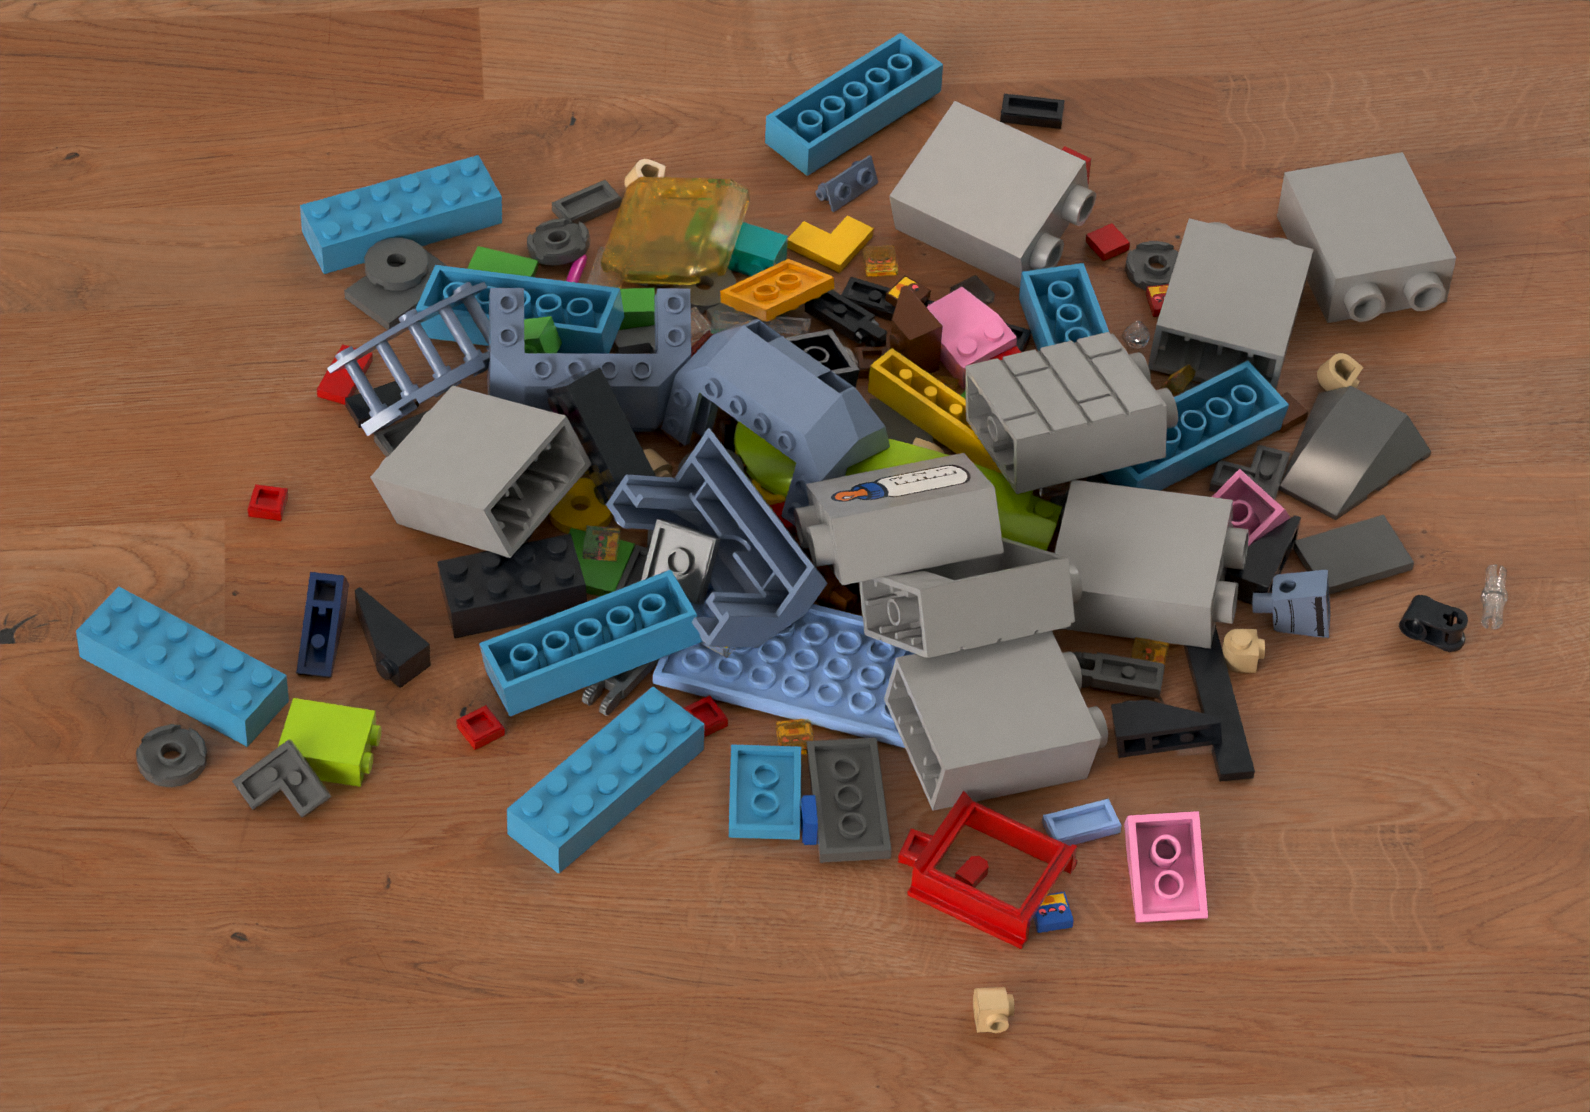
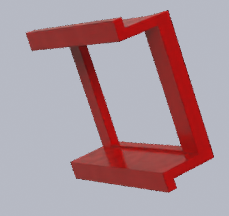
[907,791,1078,950]

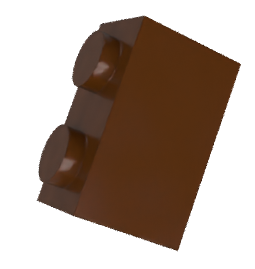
[889,285,943,374]

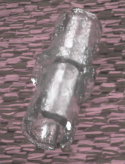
[1481,565,1508,630]

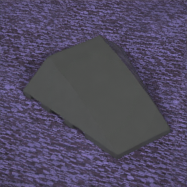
[1279,386,1431,520]

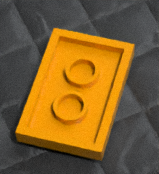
[720,259,834,322]

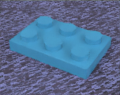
[728,744,801,840]

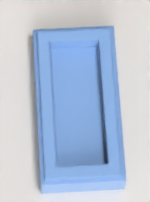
[1042,798,1122,846]

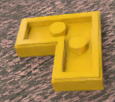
[787,215,874,273]

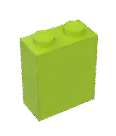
[278,698,381,787]

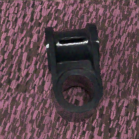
[1399,595,1468,652]

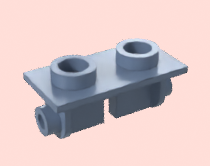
[815,155,878,212]

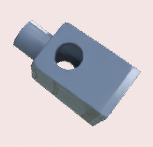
[1252,570,1331,638]

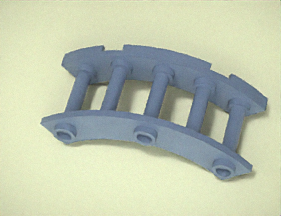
[327,282,489,436]

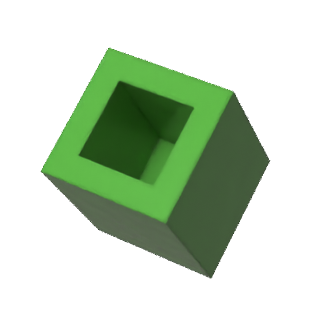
[619,288,655,330]
[524,316,562,353]

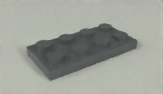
[806,738,891,863]

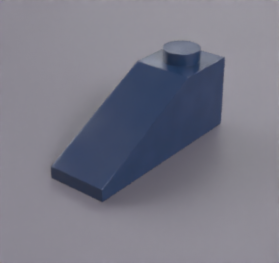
[296,572,349,678]

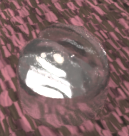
[1121,321,1150,350]

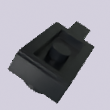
[804,290,887,347]

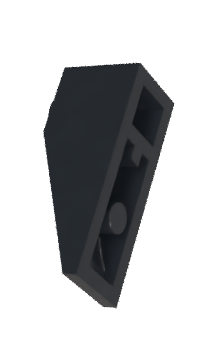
[1225,515,1301,605]
[355,587,431,688]
[1111,699,1222,758]

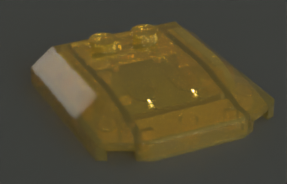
[600,176,750,285]

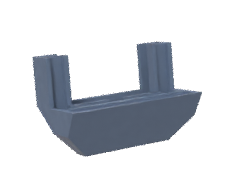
[487,288,691,432]
[661,319,890,527]
[606,428,827,648]

